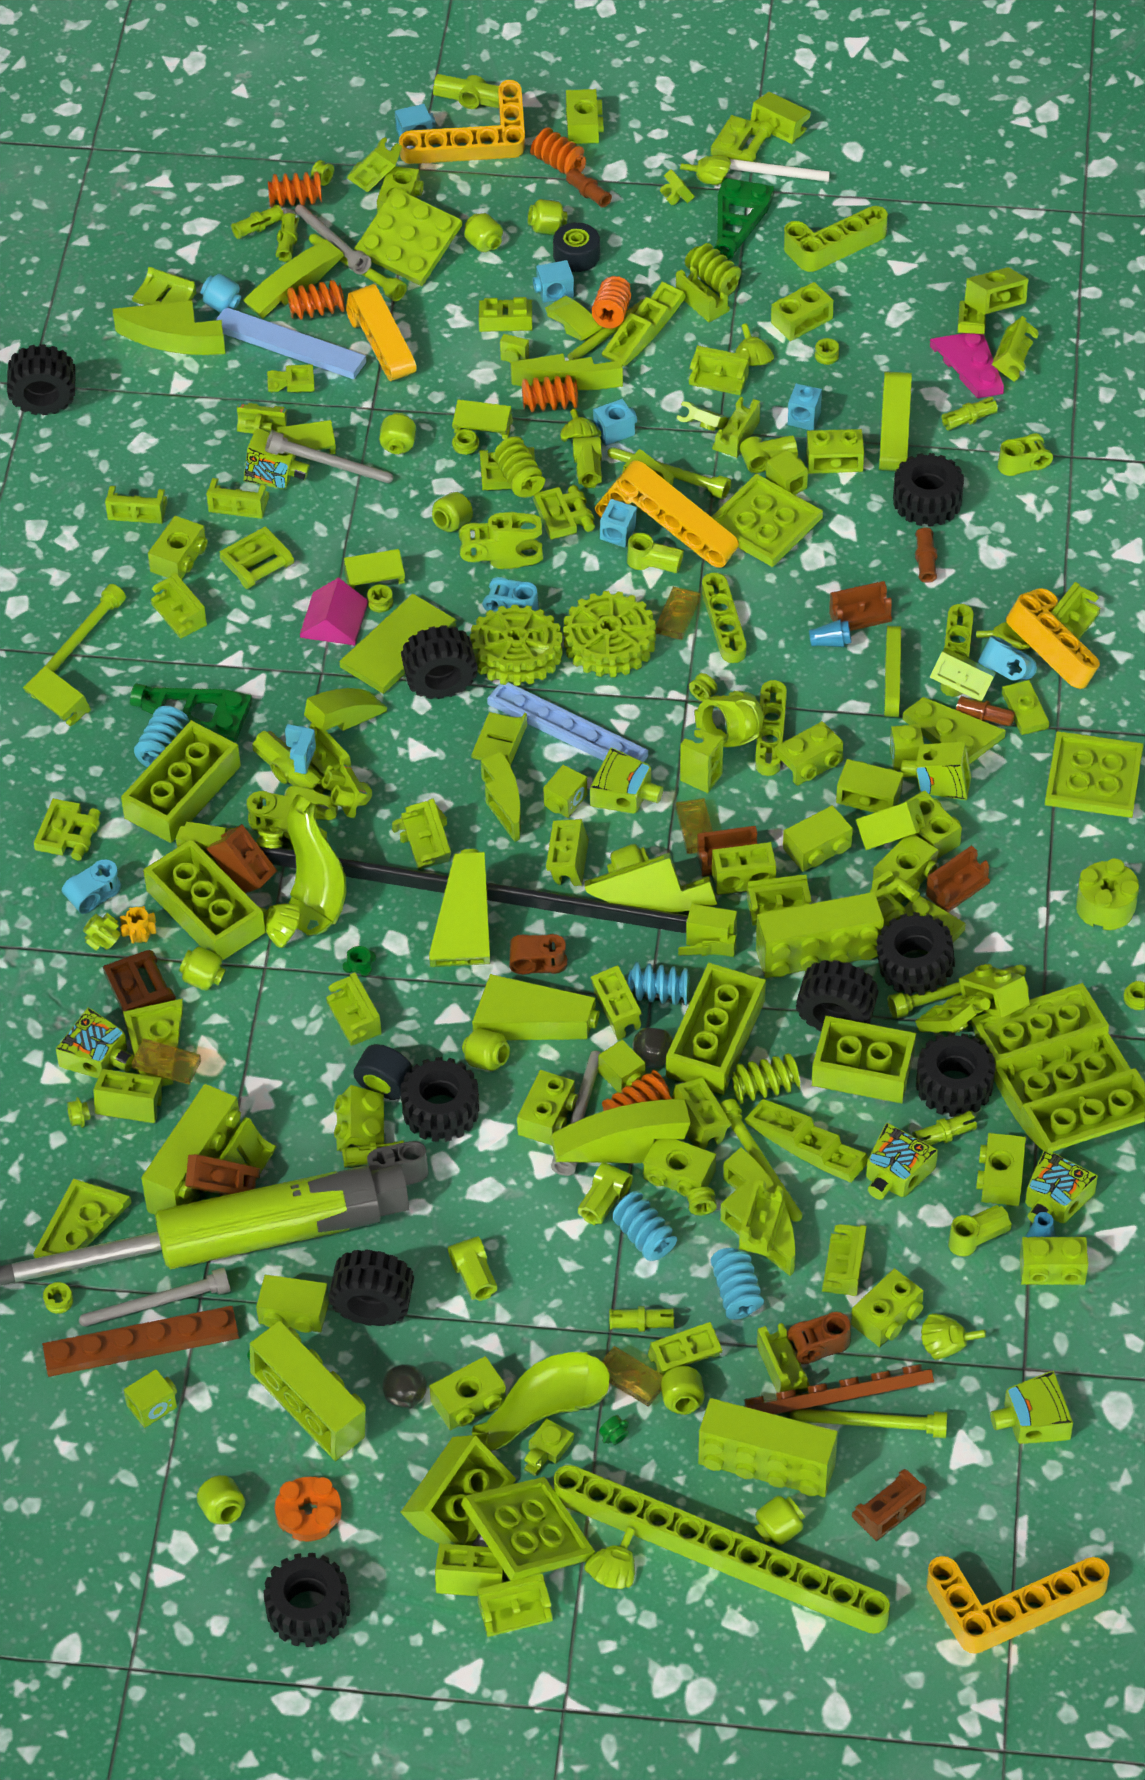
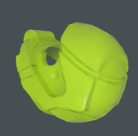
[694,691,764,747]

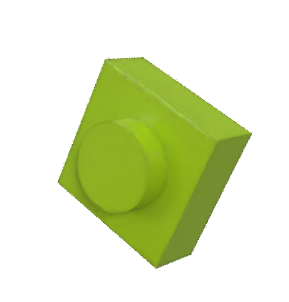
[500,334,529,362]

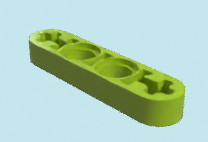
[702,573,746,663]
[940,604,974,697]
[884,626,901,717]
[755,680,787,776]

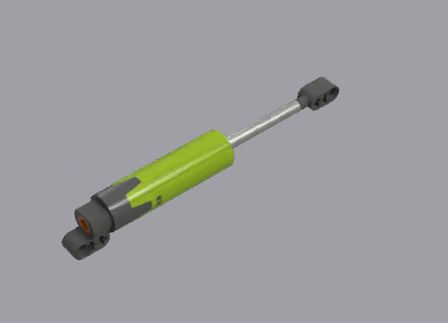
[0,1141,429,1286]

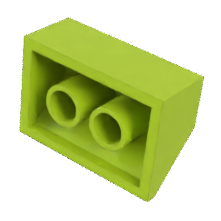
[400,1435,516,1546]

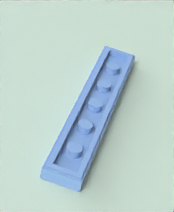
[215,308,367,379]
[487,682,648,762]

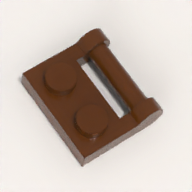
[103,950,176,1012]

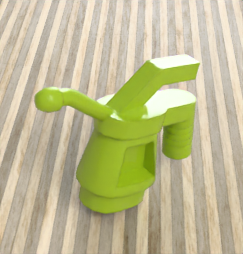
[870,870,920,927]

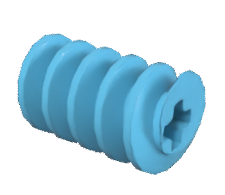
[134,706,189,768]
[627,962,690,1006]
[612,1190,678,1261]
[711,1248,764,1320]

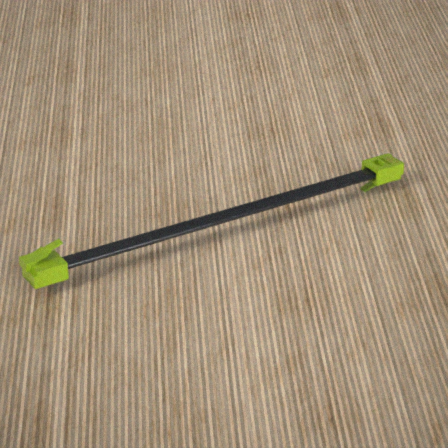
[176,821,737,957]

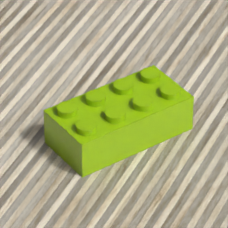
[121,720,241,843]
[143,839,266,961]
[756,892,884,978]
[666,962,766,1095]
[141,1084,241,1215]
[249,1320,366,1461]
[698,1398,838,1497]

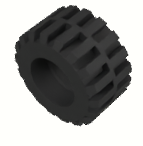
[7,344,76,415]
[893,453,964,527]
[401,625,478,699]
[876,912,955,995]
[796,960,879,1031]
[916,1032,995,1117]
[401,1057,479,1142]
[329,1250,414,1326]
[263,1553,350,1647]

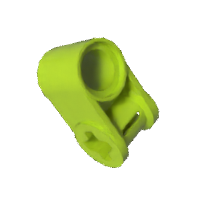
[997,433,1053,476]

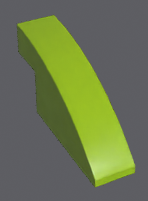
[113,300,225,355]
[584,852,717,912]
[550,1099,691,1163]
[720,1147,795,1276]

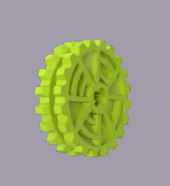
[563,591,656,677]
[470,605,562,686]

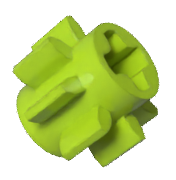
[83,913,120,951]

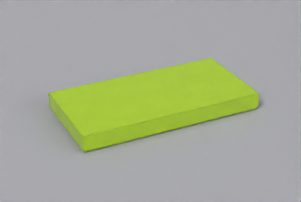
[339,593,456,694]

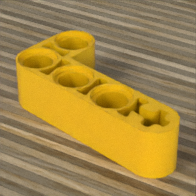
[346,284,417,382]
[1006,588,1100,689]

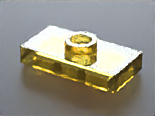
[655,586,700,640]
[675,798,713,854]
[132,1039,201,1085]
[601,1346,663,1407]

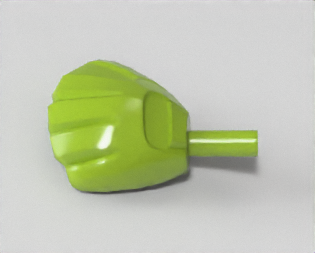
[680,155,731,185]
[735,323,774,366]
[560,409,601,442]
[976,622,1030,650]
[258,903,301,948]
[921,1313,986,1360]
[584,1527,635,1589]

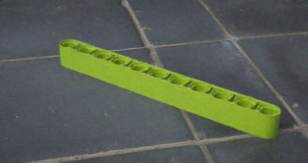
[554,1465,890,1634]

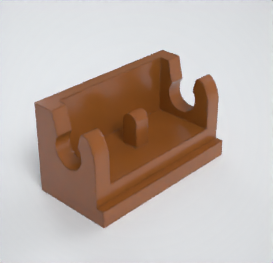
[829,581,892,631]
[207,824,277,894]
[697,826,757,877]
[926,845,990,912]
[852,1469,927,1542]

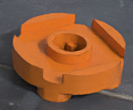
[275,1477,342,1542]

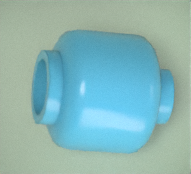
[200,274,242,313]

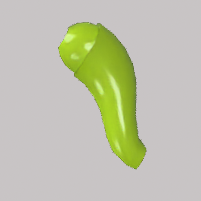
[287,794,346,936]
[472,1352,609,1451]

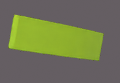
[243,239,344,319]
[602,281,686,367]
[510,354,623,390]
[745,1099,868,1183]

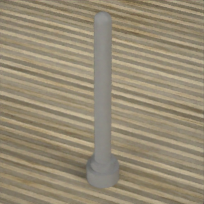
[295,204,371,274]
[265,431,393,483]
[551,1050,600,1176]
[79,1267,231,1327]

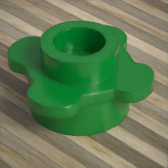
[343,946,376,976]

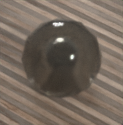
[632,1028,673,1068]
[382,1364,427,1409]

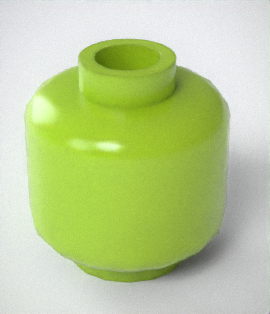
[527,199,568,235]
[464,213,503,253]
[379,413,416,454]
[432,492,473,532]
[607,844,649,873]
[179,947,226,991]
[462,1028,510,1071]
[661,1366,705,1415]
[197,1475,245,1525]
[754,1495,805,1546]

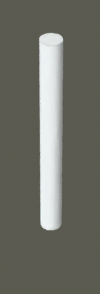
[730,159,830,182]

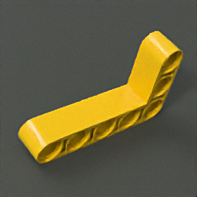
[399,80,525,164]
[595,461,739,568]
[926,1556,1110,1654]

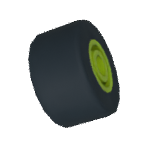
[553,222,600,272]
[353,1044,413,1100]

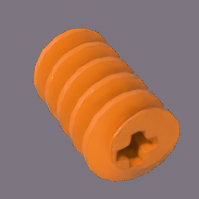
[530,127,586,175]
[268,171,322,207]
[592,276,631,329]
[287,280,345,320]
[522,375,578,412]
[602,1070,671,1111]

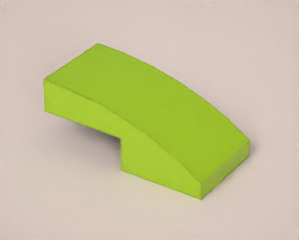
[545,295,602,341]

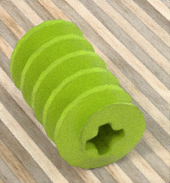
[685,243,742,297]
[494,436,545,498]
[732,1053,800,1104]

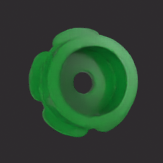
[599,1415,629,1445]

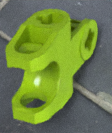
[459,512,543,569]
[247,786,338,850]

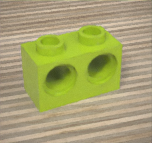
[377,166,424,213]
[771,282,834,341]
[903,790,962,858]
[712,842,776,895]

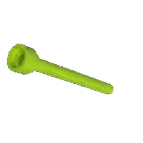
[309,233,407,302]
[607,447,731,500]
[45,584,126,672]
[887,964,1026,1019]
[720,1099,802,1222]
[790,1409,947,1438]

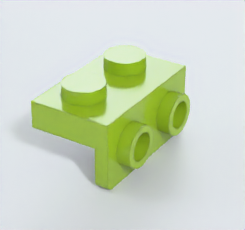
[775,721,843,786]
[334,1085,384,1152]

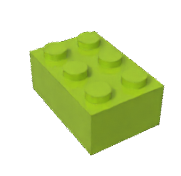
[811,1016,916,1104]

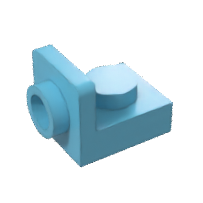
[285,724,316,774]

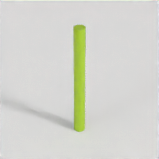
[567,299,644,360]

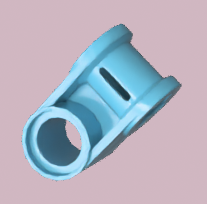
[482,577,539,612]
[978,635,1037,680]
[62,859,121,914]

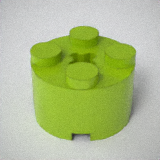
[1076,858,1139,930]

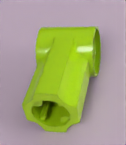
[739,435,798,473]
[573,436,602,488]
[627,533,684,573]
[578,1162,633,1225]
[948,1205,1012,1257]
[448,1236,497,1301]

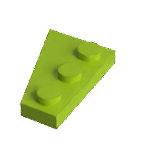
[902,697,1006,764]
[123,998,184,1087]
[33,1178,132,1259]

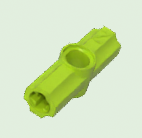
[433,74,512,109]
[252,730,325,794]

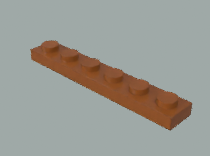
[42,1306,239,1377]
[743,1364,934,1414]

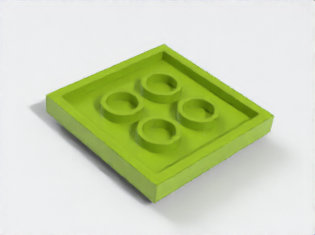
[354,187,463,286]
[712,473,823,567]
[1045,731,1144,818]
[461,1476,595,1581]

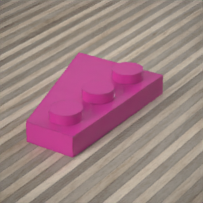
[930,333,1004,399]

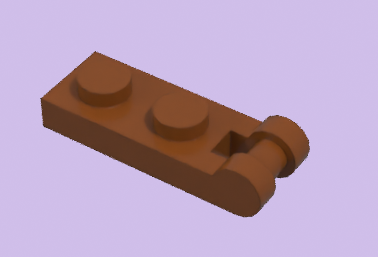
[185,1154,261,1195]

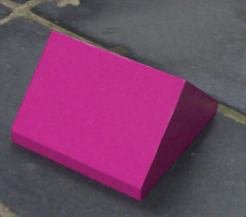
[300,577,368,645]

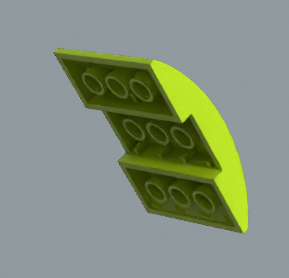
[971,983,1145,1153]

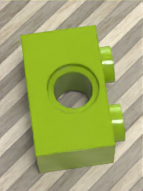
[566,89,604,144]
[964,267,1028,315]
[148,516,208,580]
[872,834,939,904]
[976,1133,1026,1206]
[643,1139,716,1197]
[429,1356,506,1431]

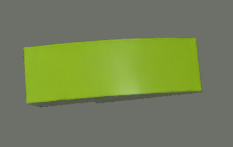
[304,688,387,732]
[481,751,521,842]

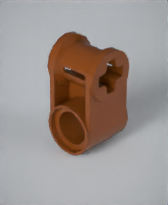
[509,934,568,975]
[787,1312,851,1364]

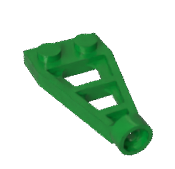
[714,178,774,260]
[130,683,252,743]

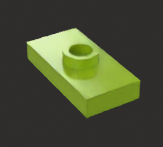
[957,301,986,334]
[1002,680,1049,735]

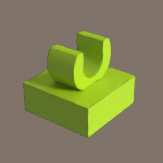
[659,169,695,205]

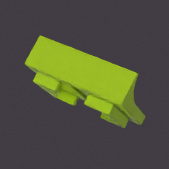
[132,267,197,305]
[479,297,532,332]
[471,712,528,766]
[219,1117,277,1180]

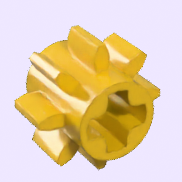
[120,906,157,944]

